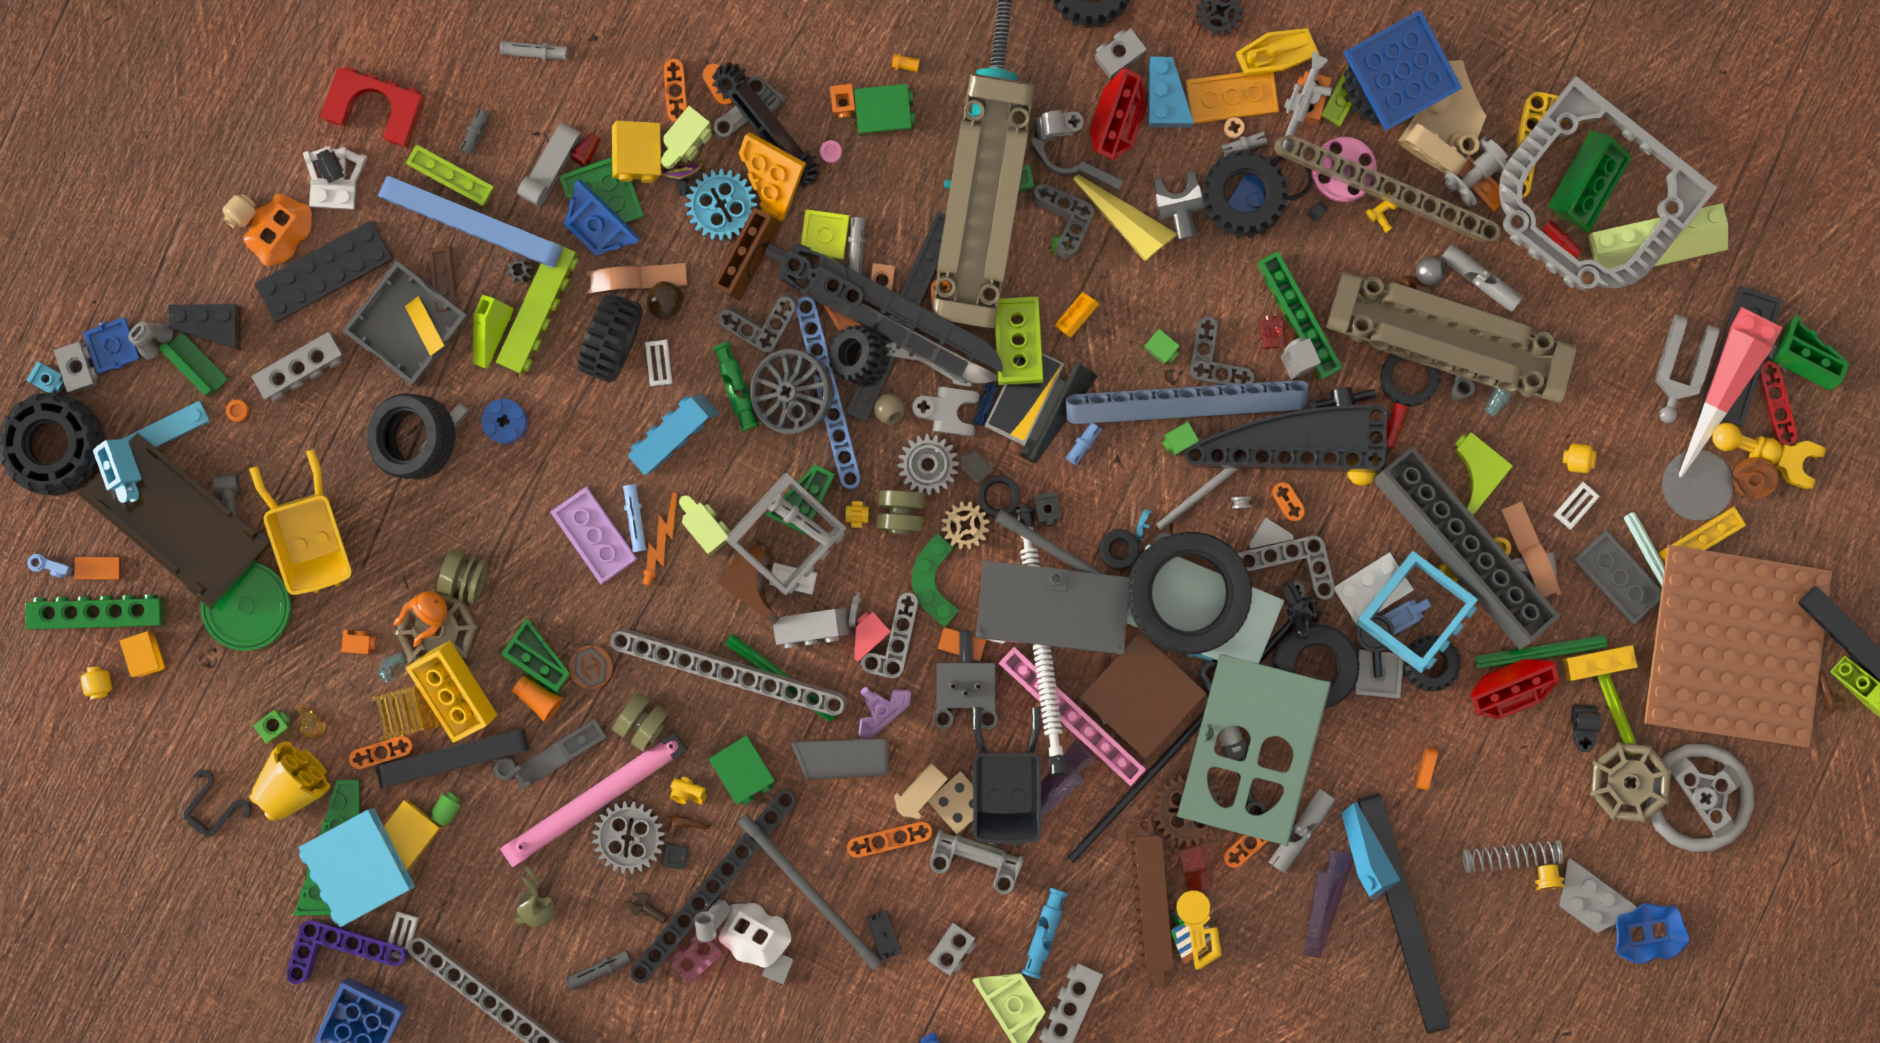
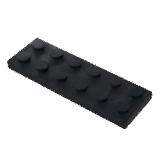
[254,220,393,323]
[1699,286,1783,427]

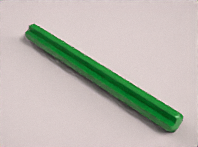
[725,635,836,722]
[1475,635,1607,669]

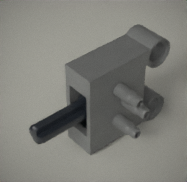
[933,630,998,729]

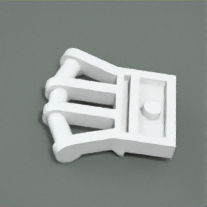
[303,146,367,210]

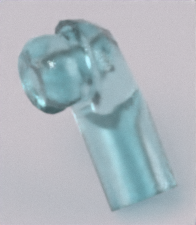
[378,652,405,682]

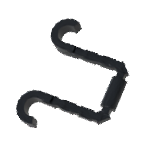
[183,770,252,837]

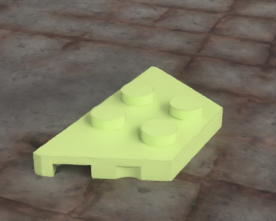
[972,973,1045,1043]

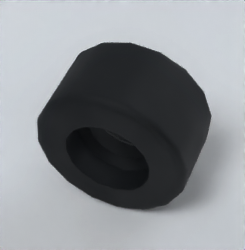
[1099,529,1140,570]

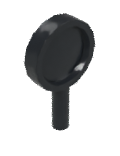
[1356,614,1394,678]

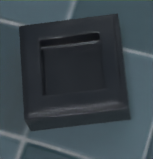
[663,844,689,869]

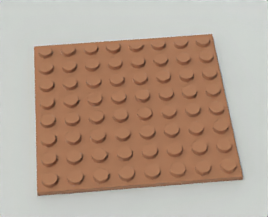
[1644,545,1832,748]

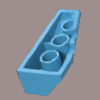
[1341,802,1400,900]

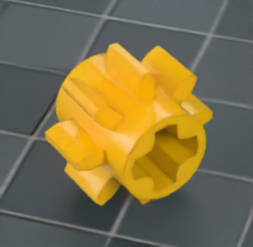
[846,501,869,528]

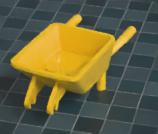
[249,449,352,595]

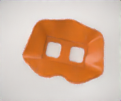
[244,193,312,266]

